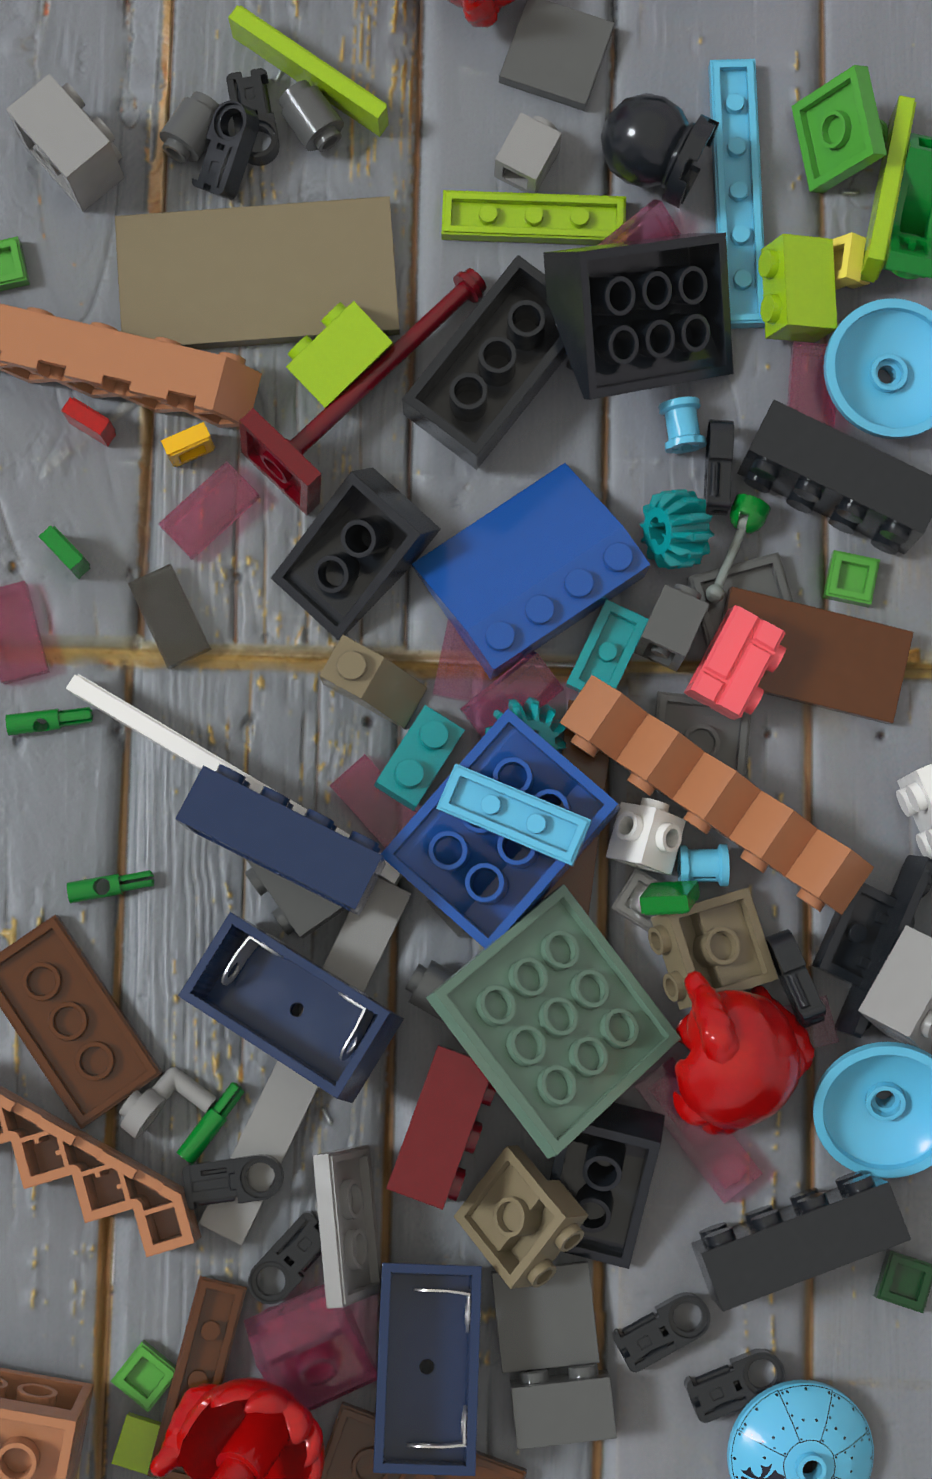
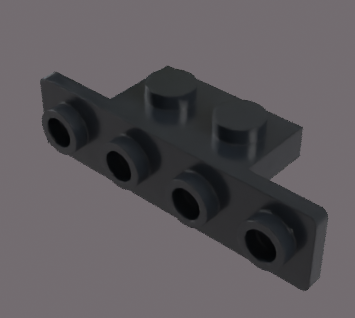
[812,855,932,1038]

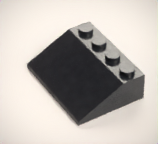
[543,232,734,400]

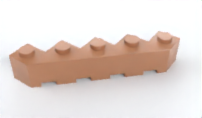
[0,304,262,428]
[559,675,874,915]
[0,1086,201,1258]

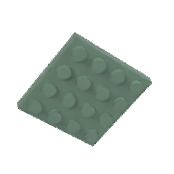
[426,884,681,1159]

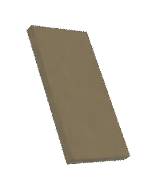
[115,196,400,349]

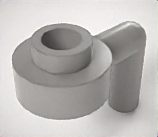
[119,1067,218,1139]

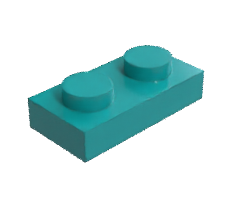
[565,599,649,693]
[374,705,465,811]

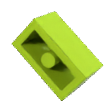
[758,234,837,343]
[286,301,393,408]

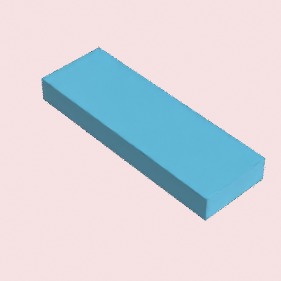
[436,763,592,866]

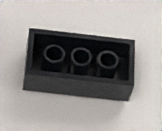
[402,255,568,470]
[737,400,932,555]
[691,1170,911,1312]

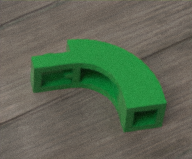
[883,133,932,279]

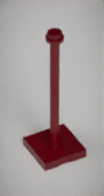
[239,268,487,516]

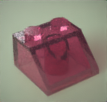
[244,1284,377,1411]

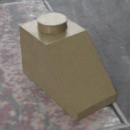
[319,635,427,729]

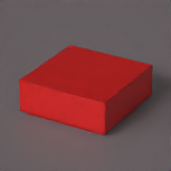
[61,397,116,447]

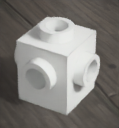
[606,798,686,875]

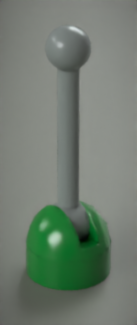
[706,494,771,603]

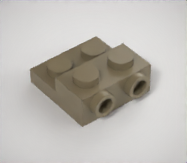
[648,887,778,1010]
[453,1145,589,1289]

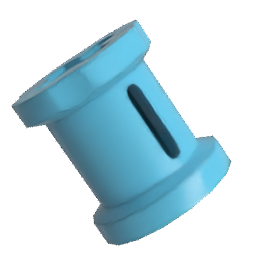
[658,396,707,454]
[677,844,730,887]

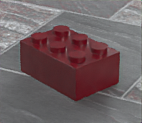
[386,1044,496,1210]

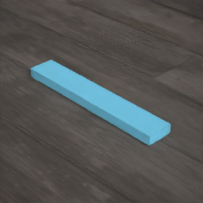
[708,59,765,329]

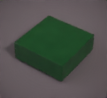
[873,1249,932,1313]

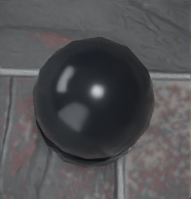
[601,93,719,208]

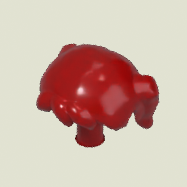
[673,971,815,1135]
[150,1377,325,1479]

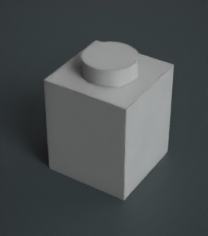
[494,113,562,193]

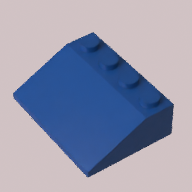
[411,463,651,680]
[381,709,621,948]

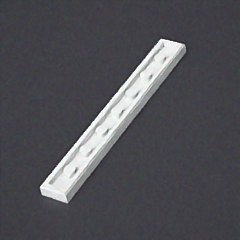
[66,674,402,886]

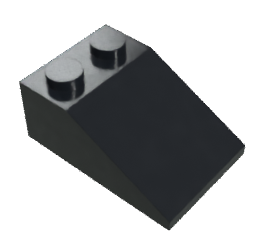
[271,468,441,640]
[550,1102,665,1269]

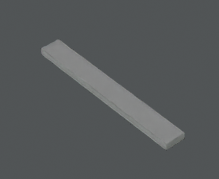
[198,878,412,1246]

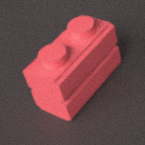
[684,605,786,720]

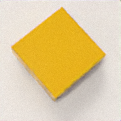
[161,422,215,467]

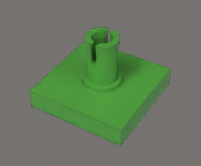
[791,65,888,193]

